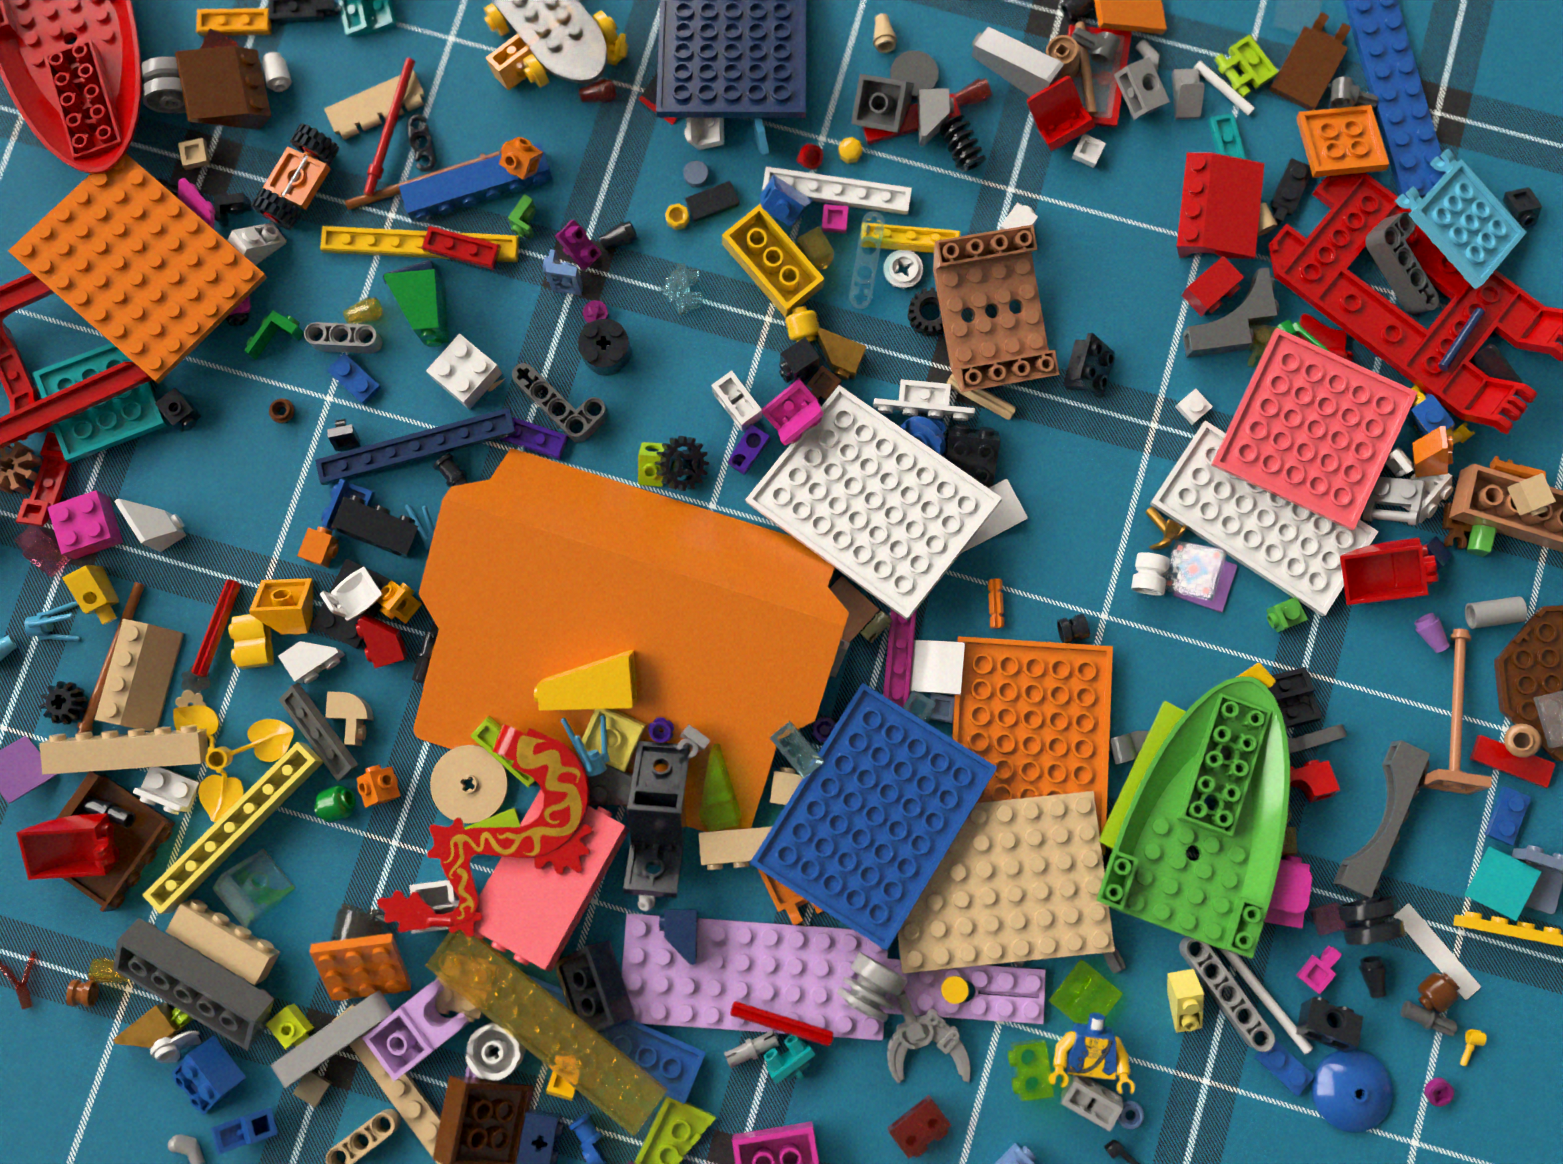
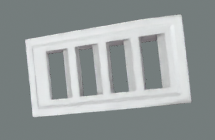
[1385,447,1414,478]

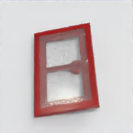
[1067,25,1132,127]

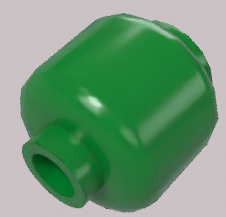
[314,785,356,823]

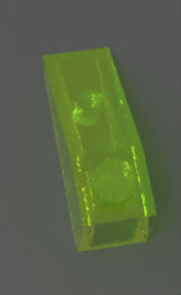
[699,743,742,832]

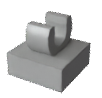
[677,725,710,758]

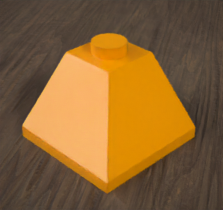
[249,578,313,635]

